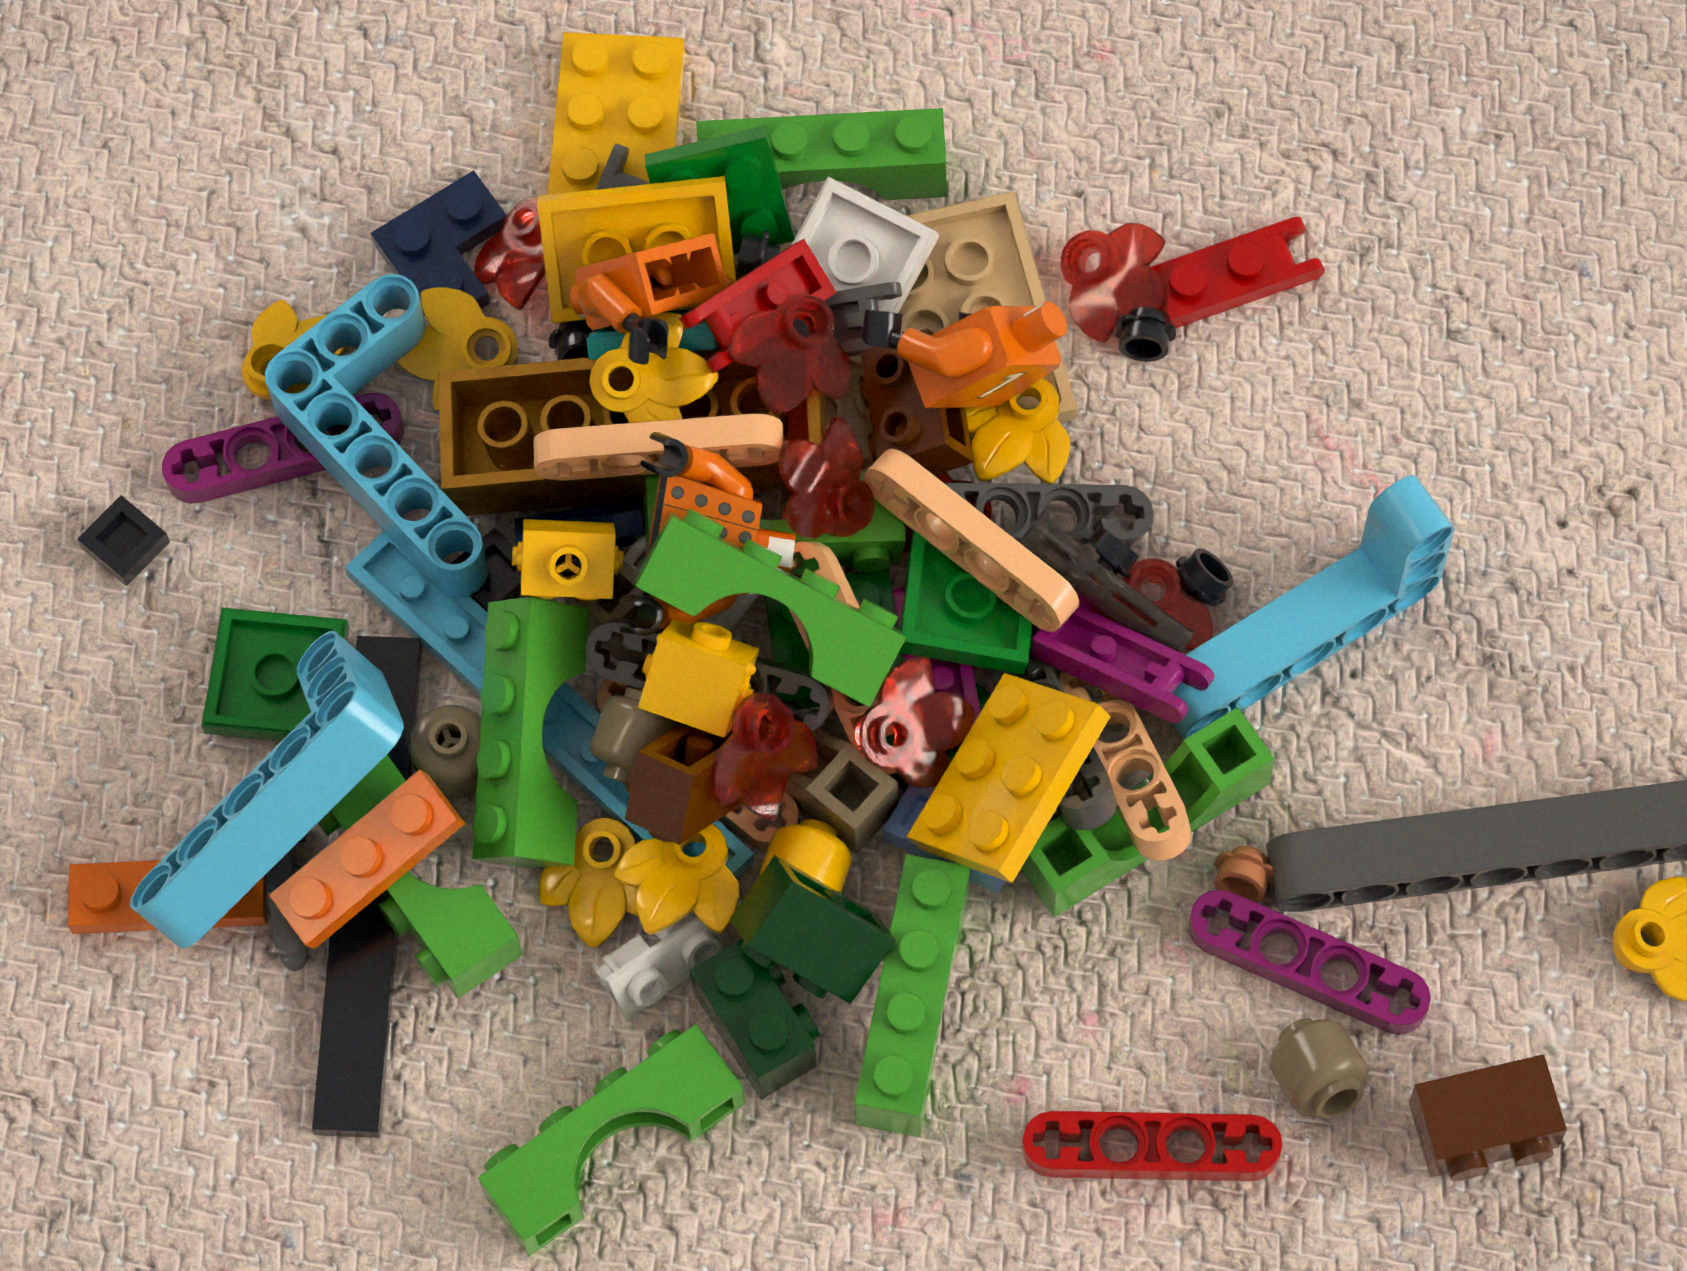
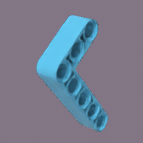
[265,274,488,597]
[1172,475,1454,740]
[130,631,404,949]

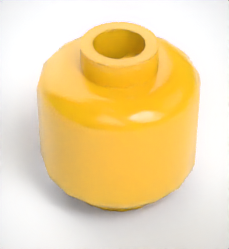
[759,819,851,894]

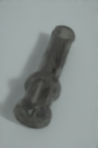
[1019,509,1195,653]

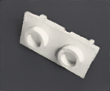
[594,911,732,1020]

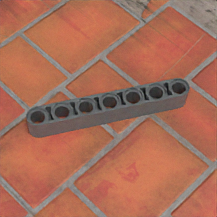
[1266,780,1687,912]

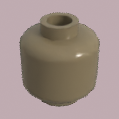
[589,687,682,784]
[408,705,481,798]
[1270,1018,1369,1119]

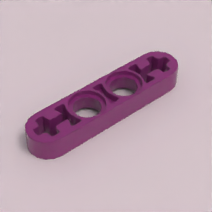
[162,392,404,504]
[1189,889,1431,1035]

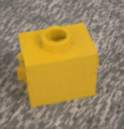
[512,519,623,601]
[638,619,760,738]

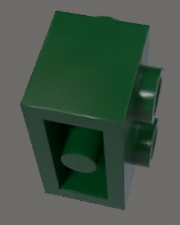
[730,855,896,1004]
[689,939,820,1100]

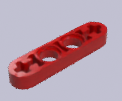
[1022,1111,1283,1181]

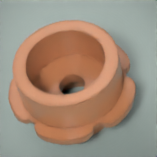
[1214,846,1274,903]

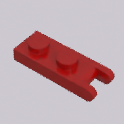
[1147,217,1325,328]
[679,239,837,374]

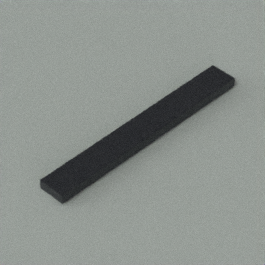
[312,636,423,1138]

